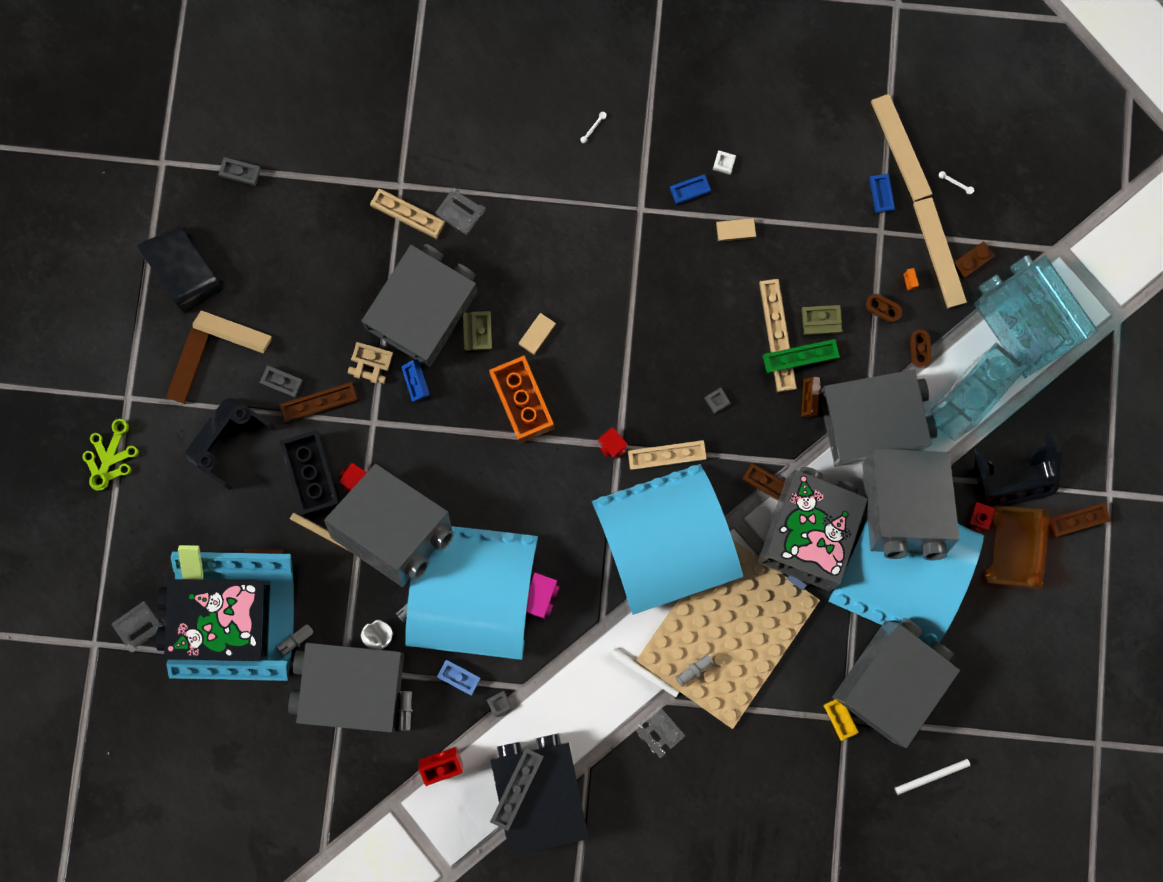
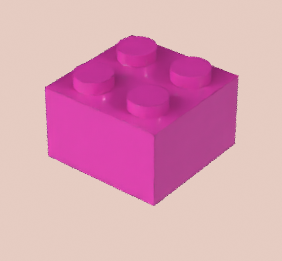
[526,573,559,620]

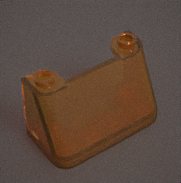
[985,506,1049,591]

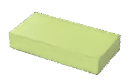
[178,545,204,580]

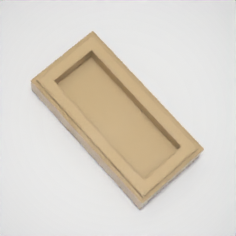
[716,218,756,242]
[519,313,556,355]

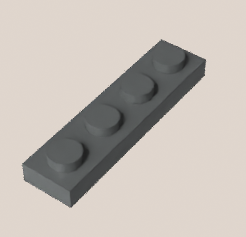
[490,748,544,831]

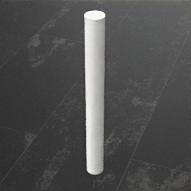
[610,648,679,697]
[895,759,970,795]

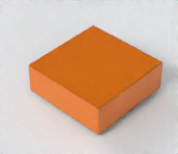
[904,268,919,292]

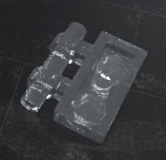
[634,706,685,758]

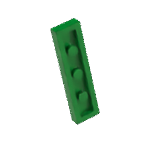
[762,339,840,374]

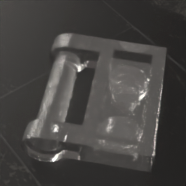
[435,187,486,235]
[111,601,163,653]

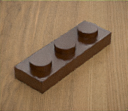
[1048,503,1111,538]

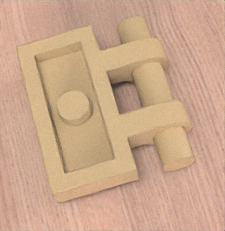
[348,342,394,384]

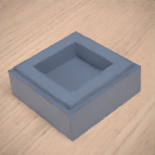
[786,576,806,590]

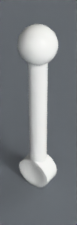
[580,112,606,144]
[939,171,974,195]

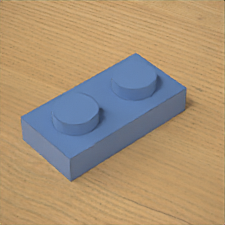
[437,660,481,696]

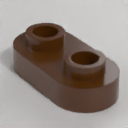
[865,294,902,323]
[910,329,932,368]

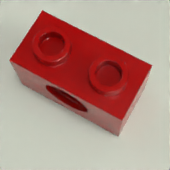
[418,747,463,786]

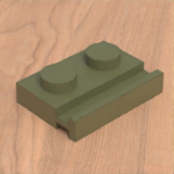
[802,305,843,336]
[463,311,492,351]

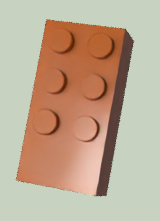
[489,356,555,444]

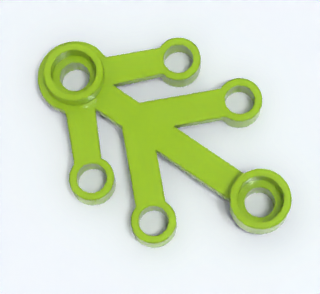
[83,419,139,491]

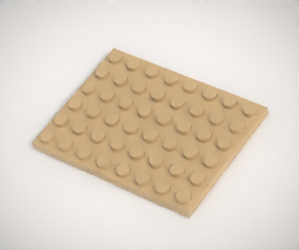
[636,540,820,729]

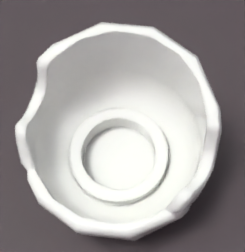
[361,620,393,650]

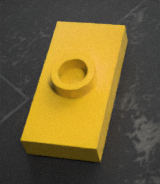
[823,699,859,741]

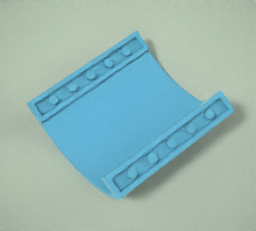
[592,464,743,615]
[828,519,984,646]
[406,526,538,660]
[166,552,294,681]

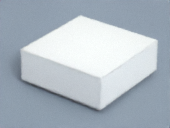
[713,150,736,175]

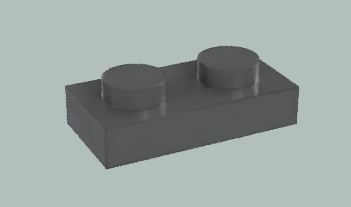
[218,157,261,186]
[260,365,303,398]

